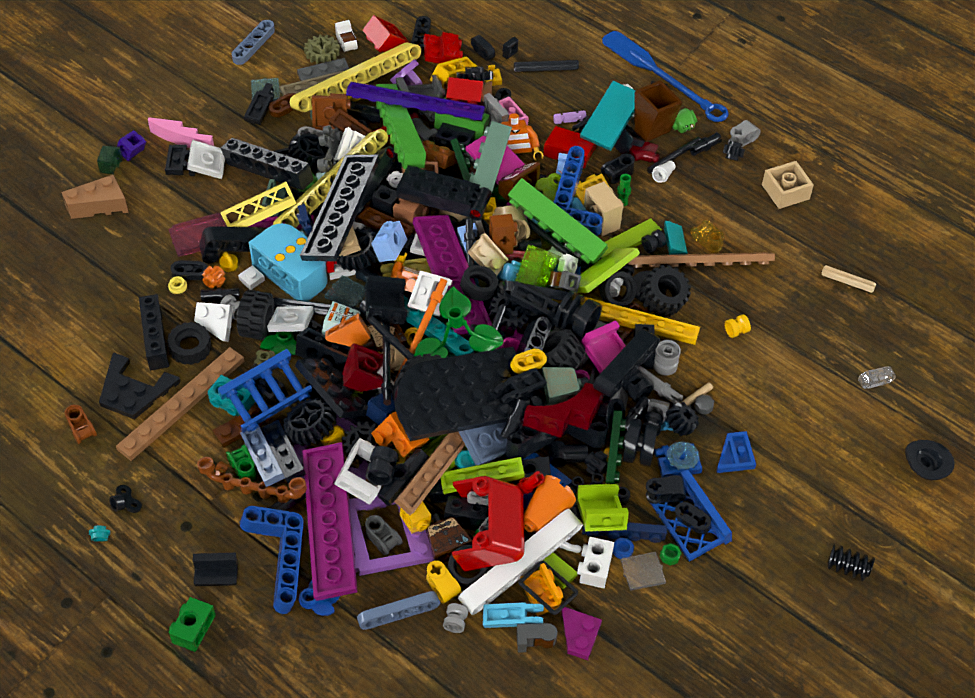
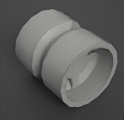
[653,340,681,376]

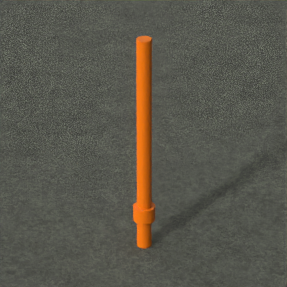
[394,278,448,383]

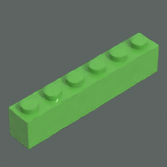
[508,178,608,265]

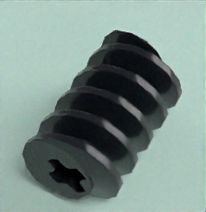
[827,543,875,582]

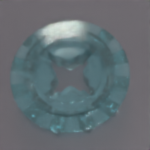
[667,442,699,470]

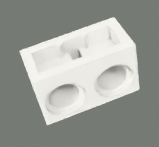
[577,537,614,589]

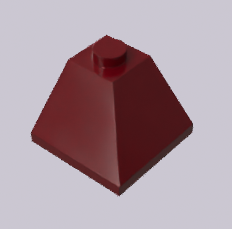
[343,343,383,392]

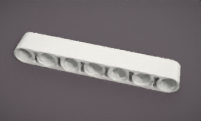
[458,509,583,615]

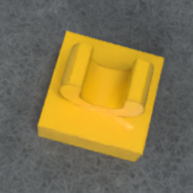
[485,65,502,86]

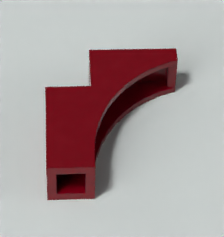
[523,382,603,438]

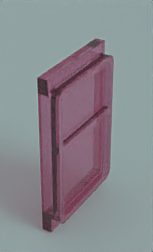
[168,213,227,257]

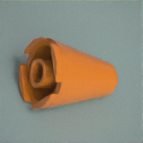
[524,475,576,533]

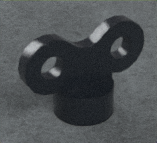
[109,485,142,513]

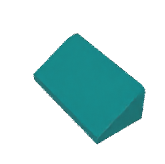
[664,221,688,255]

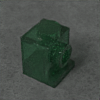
[97,146,123,174]

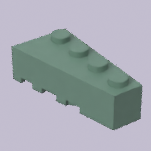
[469,121,512,193]

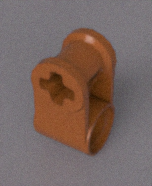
[65,405,97,444]

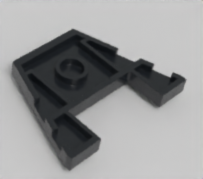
[99,353,181,420]

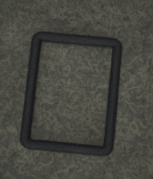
[518,560,578,615]

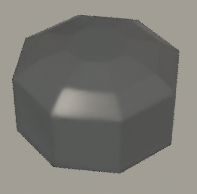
[695,394,714,415]

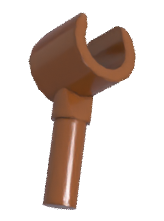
[215,461,230,475]

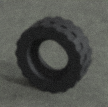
[167,322,212,365]

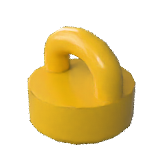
[219,251,239,272]

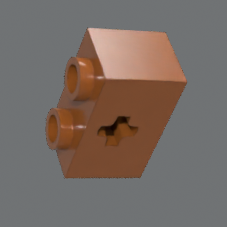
[489,214,517,254]

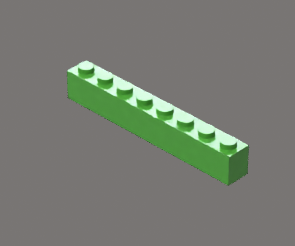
[376,84,426,169]

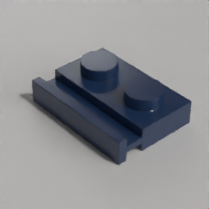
[296,204,314,236]

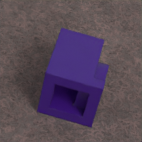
[116,130,146,162]

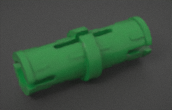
[617,174,631,206]

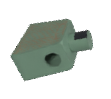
[542,367,589,405]

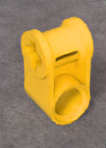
[426,561,462,604]

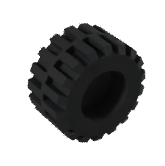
[639,265,691,317]
[237,289,274,340]
[540,329,586,371]

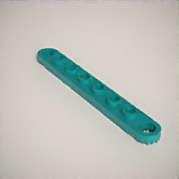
[404,296,474,356]

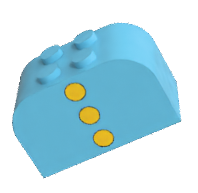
[249,223,328,301]

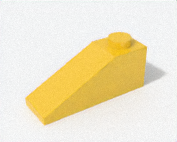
[430,57,477,89]

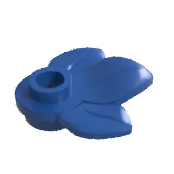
[299,581,340,616]

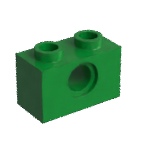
[169,597,216,652]

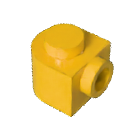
[321,425,345,446]

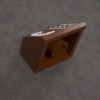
[498,162,540,202]

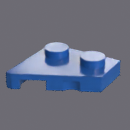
[717,431,756,473]

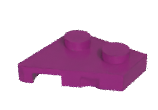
[561,607,602,660]

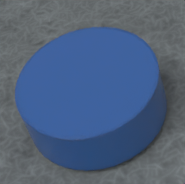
[613,538,634,560]

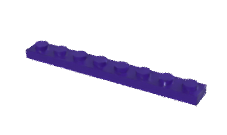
[346,82,485,121]

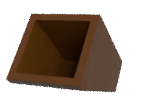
[635,80,683,142]

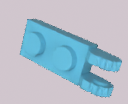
[483,602,544,628]

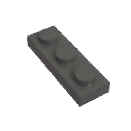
[297,58,349,81]

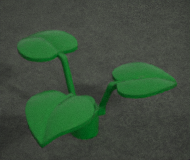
[414,286,504,358]

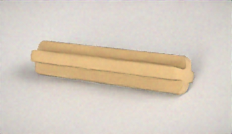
[822,265,876,293]

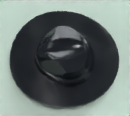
[905,440,955,480]

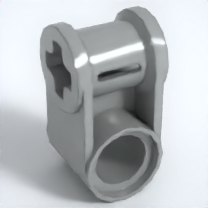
[728,120,760,147]

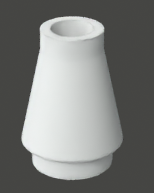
[652,161,675,183]

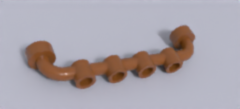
[197,457,307,503]

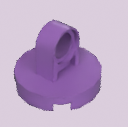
[390,59,423,86]

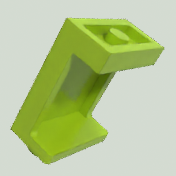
[576,484,629,532]

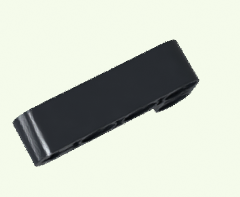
[199,226,267,264]

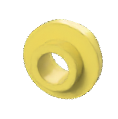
[168,276,187,294]

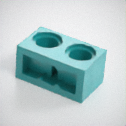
[208,375,255,416]

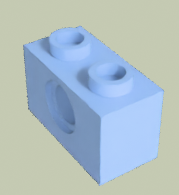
[371,221,407,262]

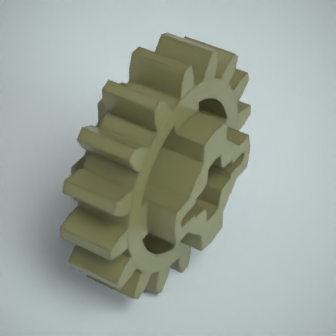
[304,34,340,64]

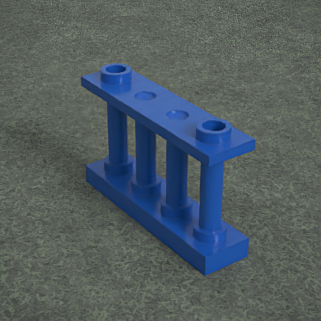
[218,349,312,433]

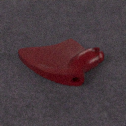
[628,142,660,163]

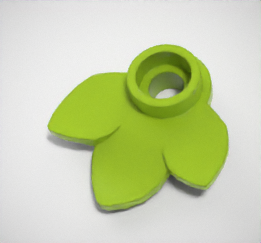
[535,173,566,203]

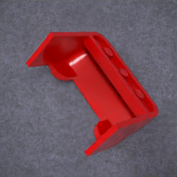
[452,476,525,571]

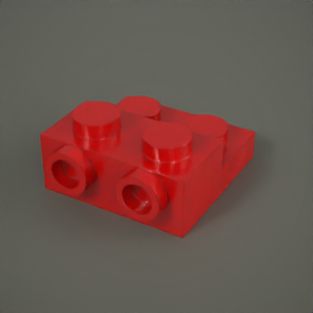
[423,32,463,64]

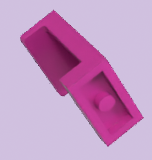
[581,320,626,373]

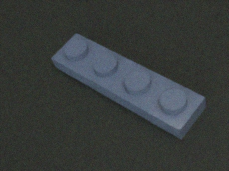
[240,427,285,487]

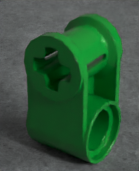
[225,444,257,482]

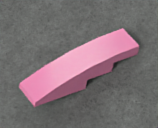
[148,118,214,148]

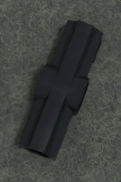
[377,448,429,506]

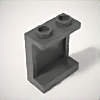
[396,75,446,109]

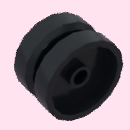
[623,418,658,467]

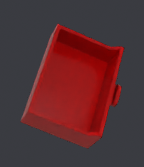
[543,126,596,169]

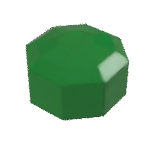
[659,543,681,566]

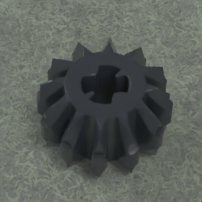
[665,402,699,437]

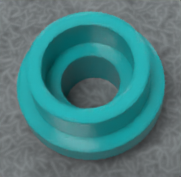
[89,525,110,542]

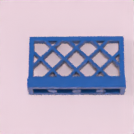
[649,469,732,562]

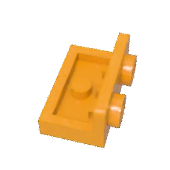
[520,563,563,616]

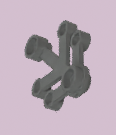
[317,125,343,173]

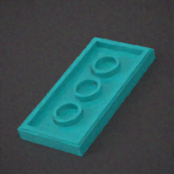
[580,81,636,151]

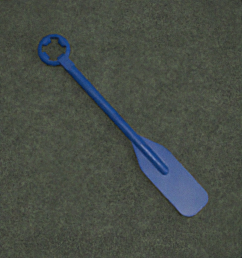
[602,31,729,122]

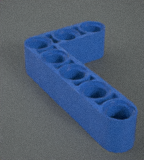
[553,146,603,236]
[240,506,303,614]

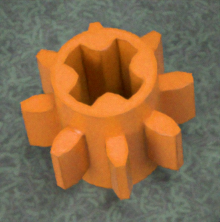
[202,265,226,288]

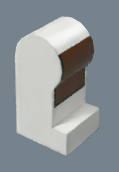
[335,20,358,52]

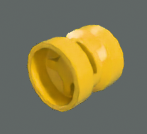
[725,314,751,338]

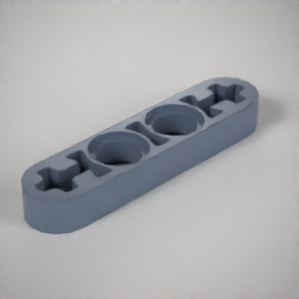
[232,20,275,65]
[357,591,440,629]

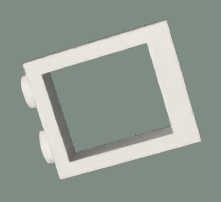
[334,438,381,504]

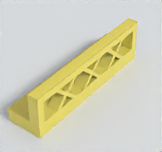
[220,182,297,227]

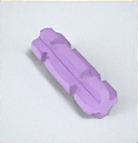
[553,110,587,124]

